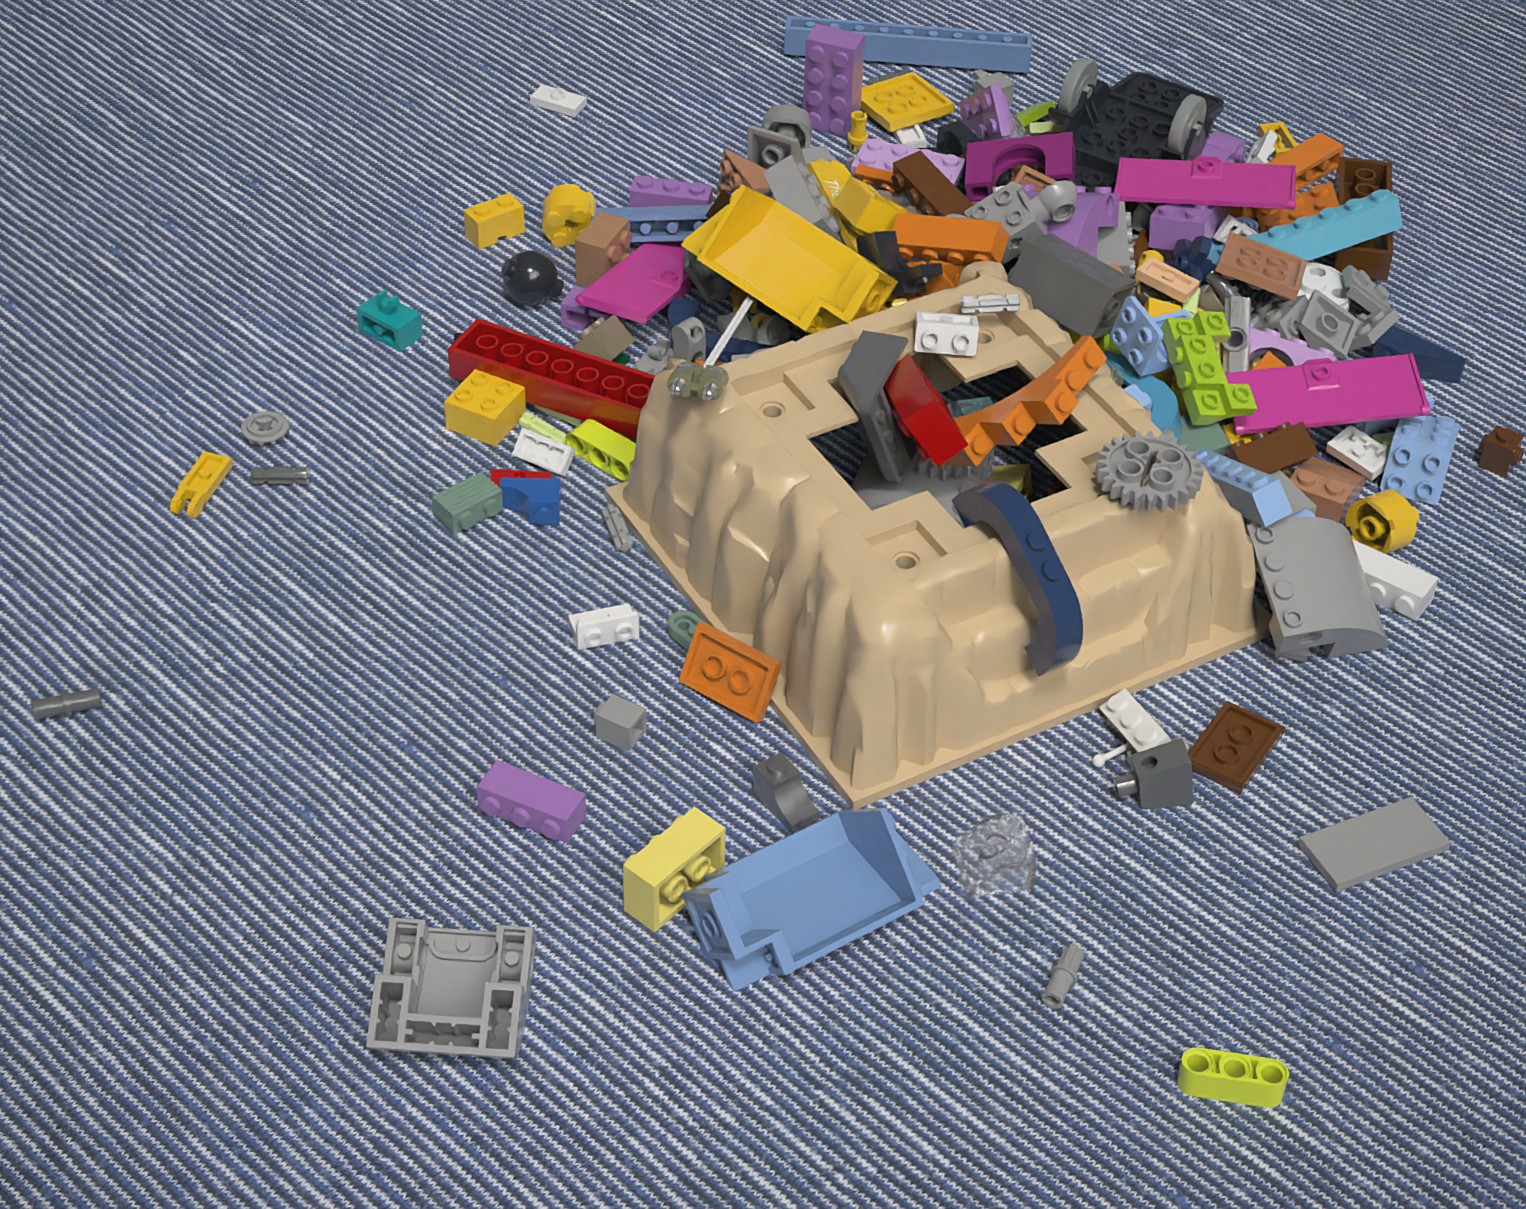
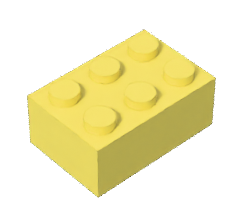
[623,807,726,932]

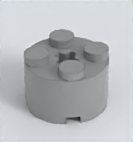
[761,104,812,149]

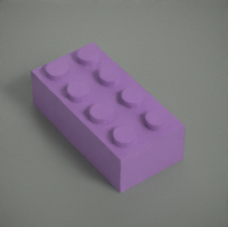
[803,24,865,138]
[1149,203,1228,250]

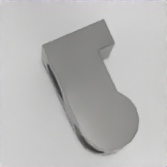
[667,317,706,363]

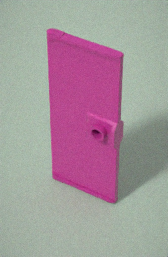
[1114,156,1296,210]
[575,241,694,323]
[1225,353,1431,435]

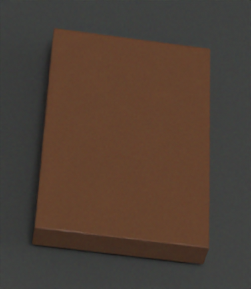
[1188,701,1285,794]

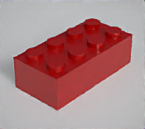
[883,354,969,467]

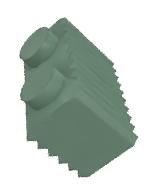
[431,472,503,535]

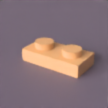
[1135,257,1200,303]

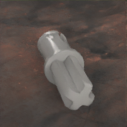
[1041,944,1085,1009]

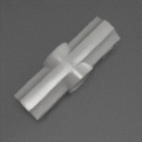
[1222,296,1252,373]

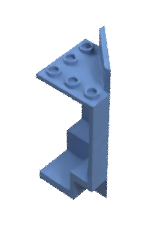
[681,808,942,992]

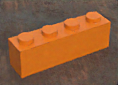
[892,213,1010,265]

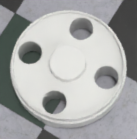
[1297,262,1351,312]

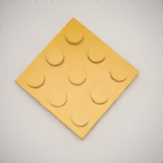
[861,72,954,132]

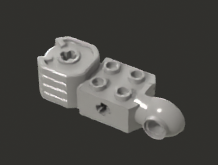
[938,180,1078,265]

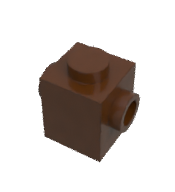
[1478,425,1525,478]

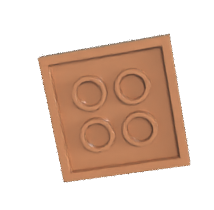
[1215,231,1308,301]

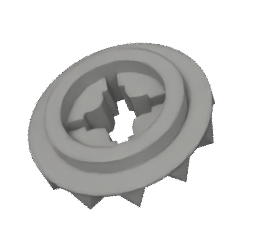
[241,411,289,447]

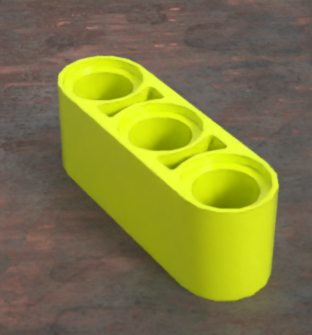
[565,419,636,481]
[1177,1048,1289,1108]

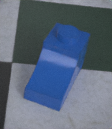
[499,478,561,525]

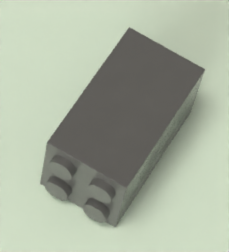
[1007,233,1137,339]

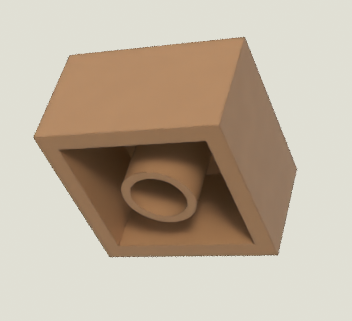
[575,211,632,288]

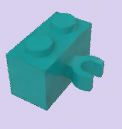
[356,289,423,352]

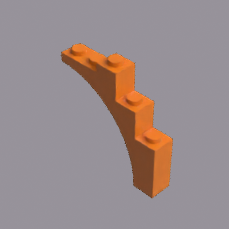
[929,335,1107,467]

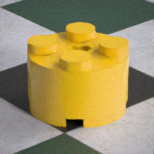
[542,184,596,248]
[1345,488,1420,554]

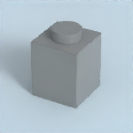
[593,694,646,751]

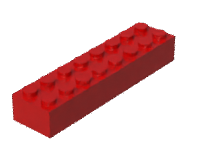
[447,318,655,439]

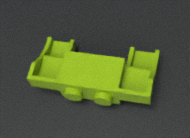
[1160,311,1258,425]

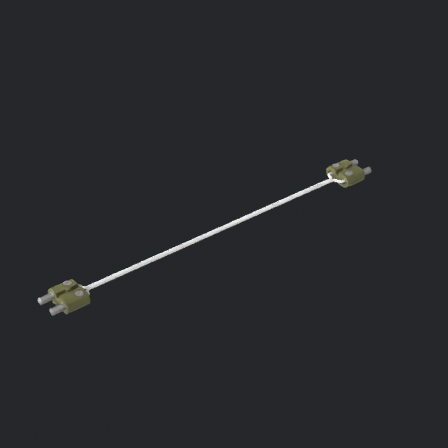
[667,294,755,401]

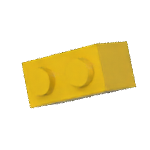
[464,193,525,250]

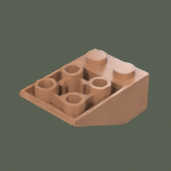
[717,150,771,196]

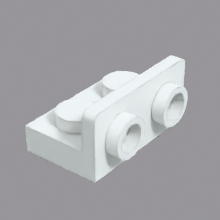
[914,311,979,356]
[1326,425,1390,481]
[568,603,639,650]

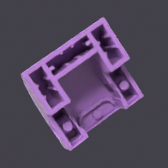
[1014,184,1120,259]

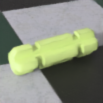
[519,412,566,445]

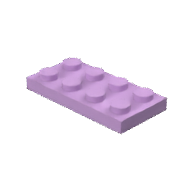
[851,138,966,187]

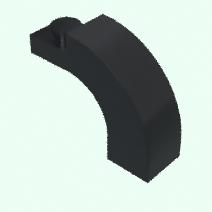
[856,231,943,295]

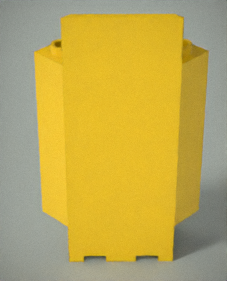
[681,184,898,334]

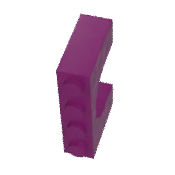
[965,132,1076,202]

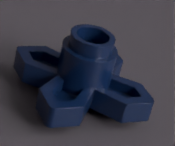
[1173,236,1217,288]

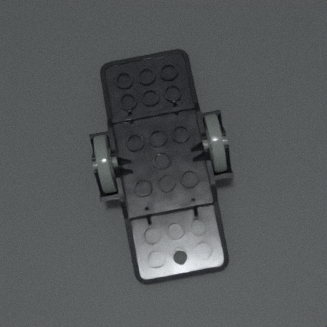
[1036,57,1224,213]

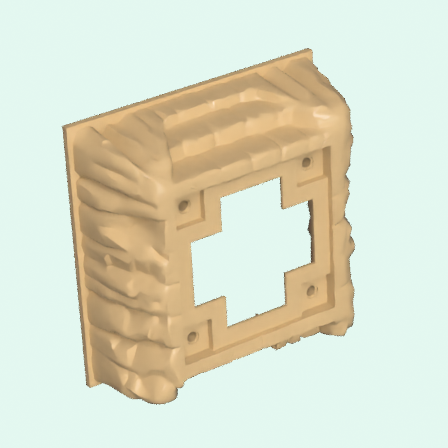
[605,261,1272,810]

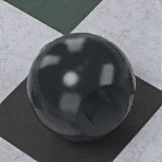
[501,250,564,306]

